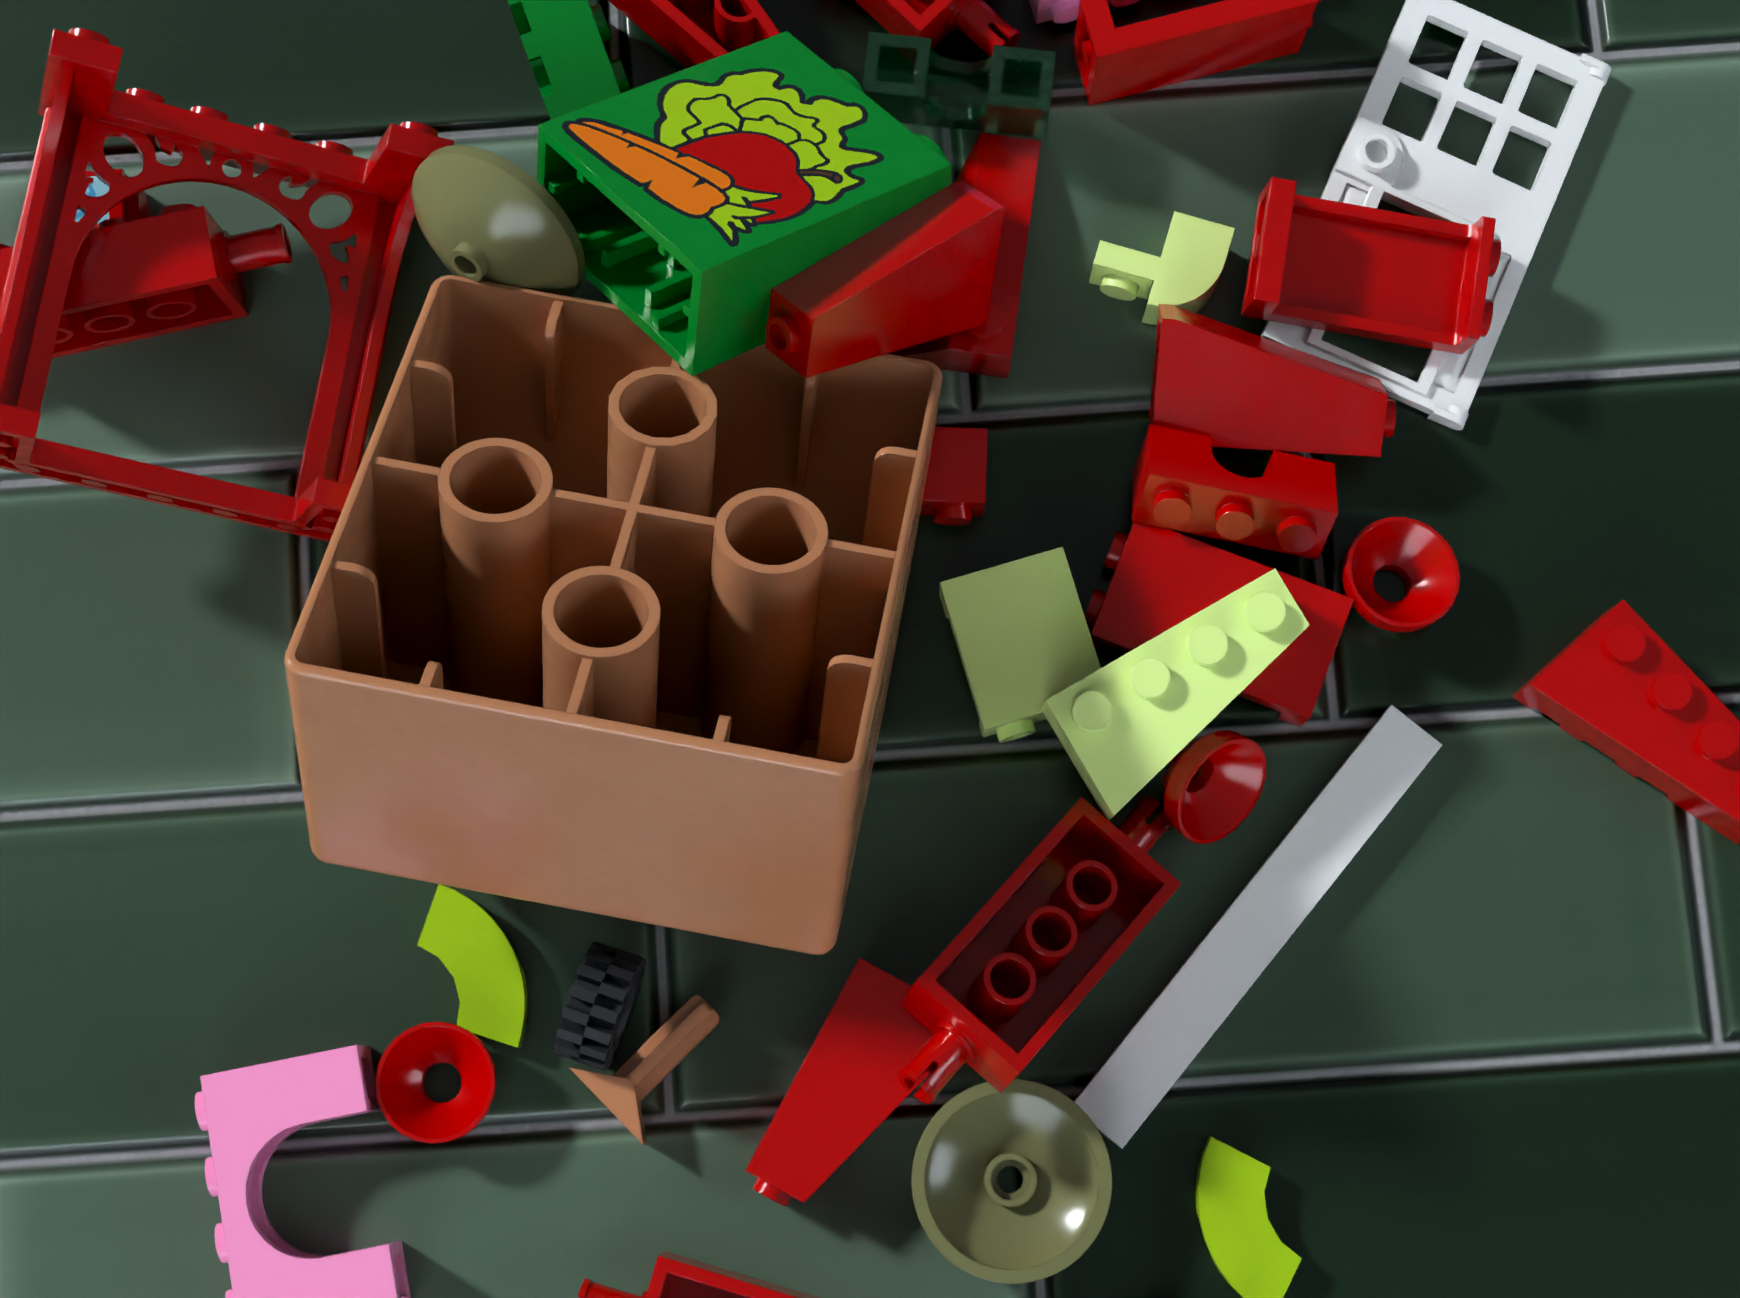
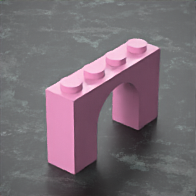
[195,1045,411,1298]

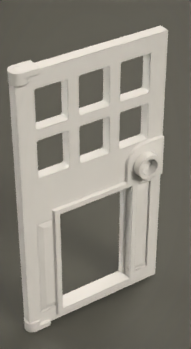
[1261,0,1612,430]

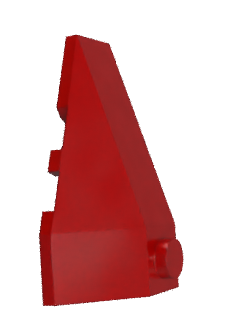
[888,133,1041,378]

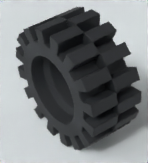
[554,941,646,1071]

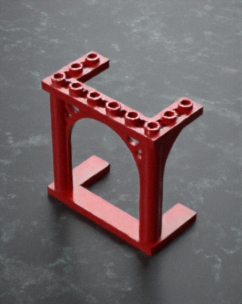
[0,28,455,542]

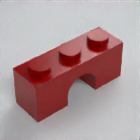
[1132,424,1338,560]

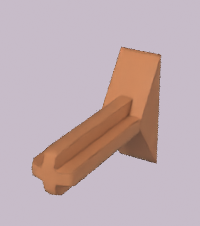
[570,994,721,1145]

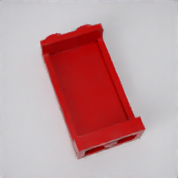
[1072,0,1321,106]
[1241,177,1501,355]
[1084,522,1354,727]

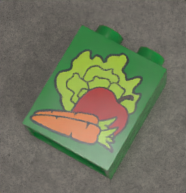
[536,31,952,376]

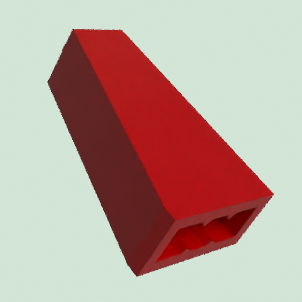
[765,181,1006,378]
[1148,304,1396,457]
[745,958,934,1207]

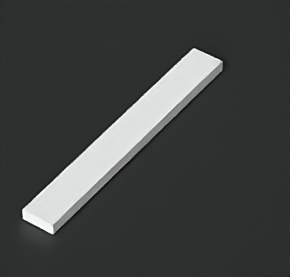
[1074,705,1442,1149]

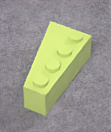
[1041,568,1309,820]

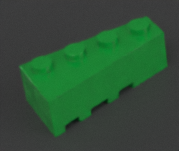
[507,0,631,120]

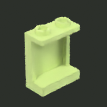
[939,547,1101,743]

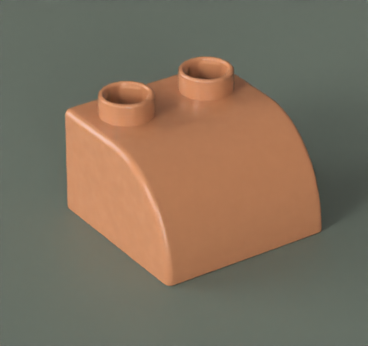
[284,275,943,955]

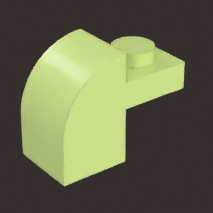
[1089,211,1235,325]

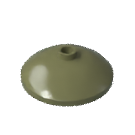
[412,145,585,296]
[911,1079,1112,1284]

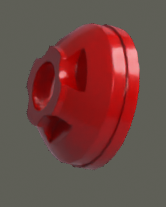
[1342,517,1460,632]
[1163,730,1267,844]
[375,1021,497,1144]

